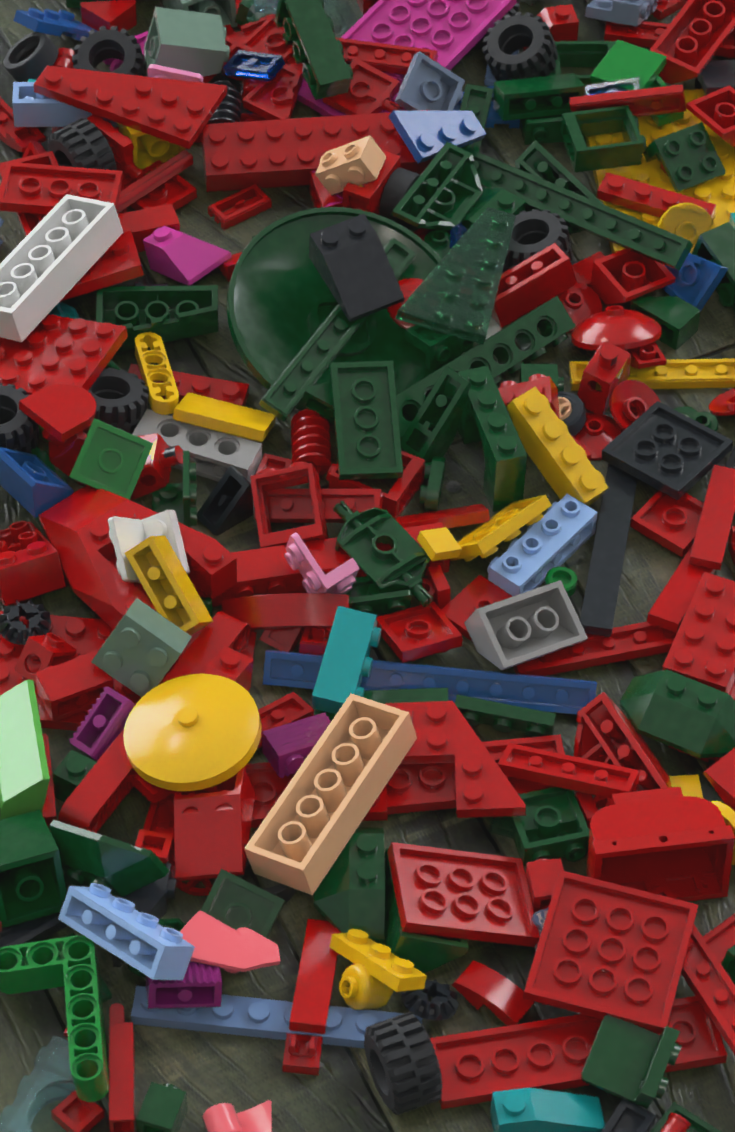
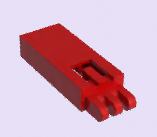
[109,1003,135,1132]

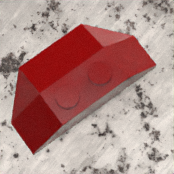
[574,691,672,806]

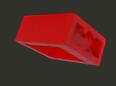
[326,450,425,517]
[250,462,328,548]

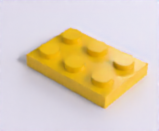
[450,494,552,562]

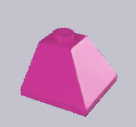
[143,226,232,286]

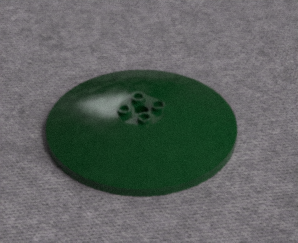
[226,207,466,416]

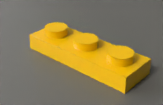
[329,929,427,992]

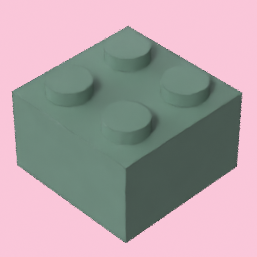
[91,598,192,697]

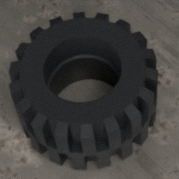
[482,12,558,81]
[72,26,146,76]
[48,118,117,170]
[495,209,573,272]
[88,368,149,434]
[0,383,39,454]
[364,1012,442,1115]

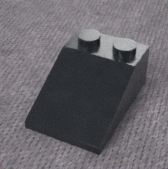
[309,214,404,322]

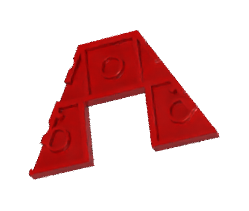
[203,13,304,120]
[362,701,526,821]

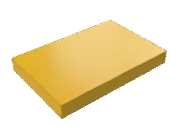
[172,392,276,442]

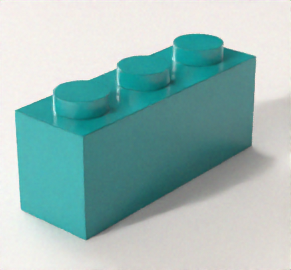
[312,606,382,714]

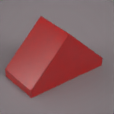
[81,0,137,32]

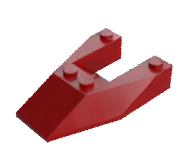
[39,485,237,630]

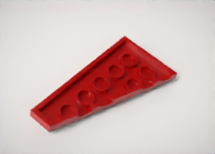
[34,65,227,149]

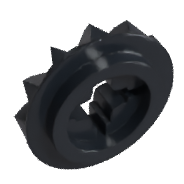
[0,599,51,645]
[401,979,459,1021]

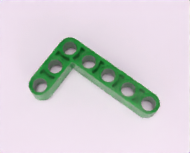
[0,935,109,1102]

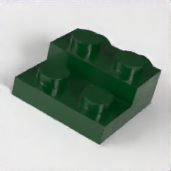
[508,787,590,866]

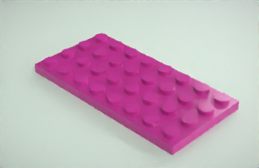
[297,0,517,116]

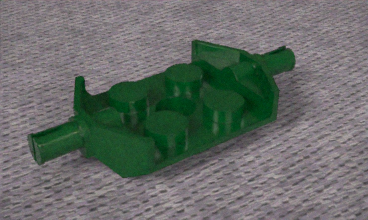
[333,501,434,607]

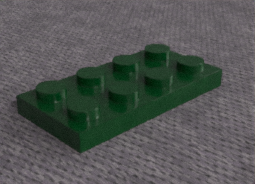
[330,360,403,480]

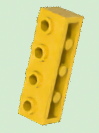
[506,386,609,506]

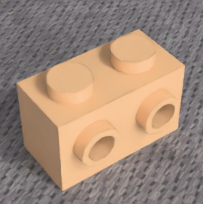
[315,136,386,195]

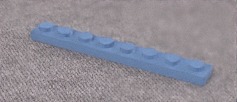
[131,985,422,1048]

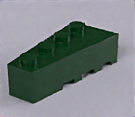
[274,0,353,100]
[692,222,735,310]
[96,285,219,353]

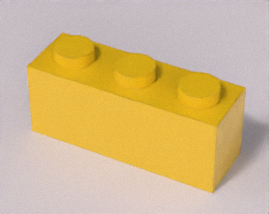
[124,536,213,636]

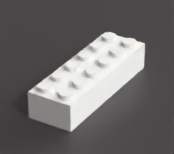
[0,194,123,342]

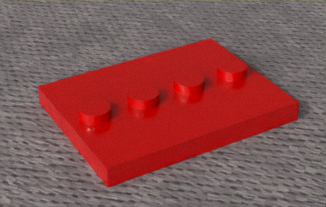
[60,230,144,302]
[387,842,540,947]

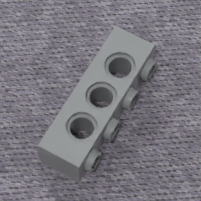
[132,409,262,483]

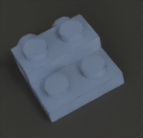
[585,0,658,27]
[394,51,465,110]

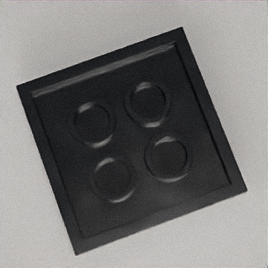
[601,401,733,500]

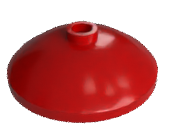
[571,305,662,351]

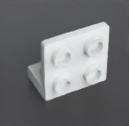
[108,510,190,583]

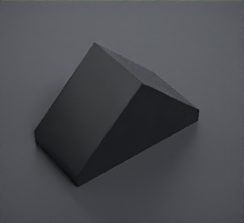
[197,466,253,536]

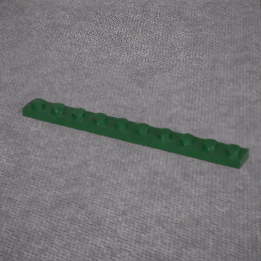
[461,146,693,271]

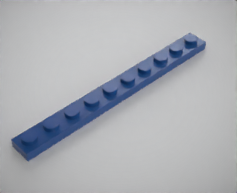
[263,650,597,715]

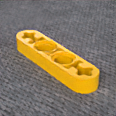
[135,332,179,415]

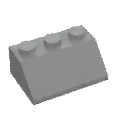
[464,580,588,670]

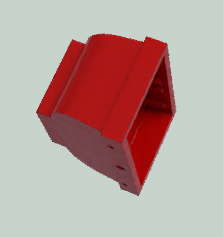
[586,787,735,902]

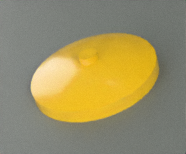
[123,674,262,791]

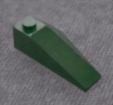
[384,848,469,973]

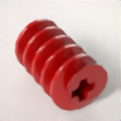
[291,409,331,476]

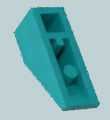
[490,1087,605,1132]

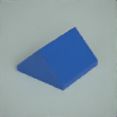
[0,447,74,518]

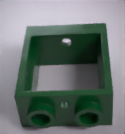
[549,41,617,95]
[561,105,646,173]

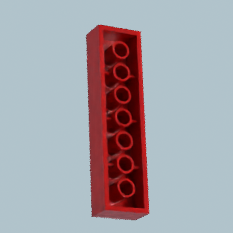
[201,112,434,192]

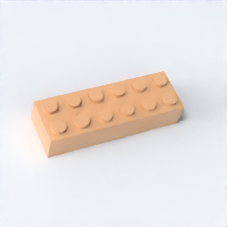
[244,693,417,895]

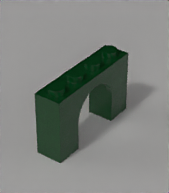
[457,366,527,512]

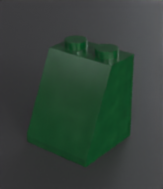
[0,809,67,928]

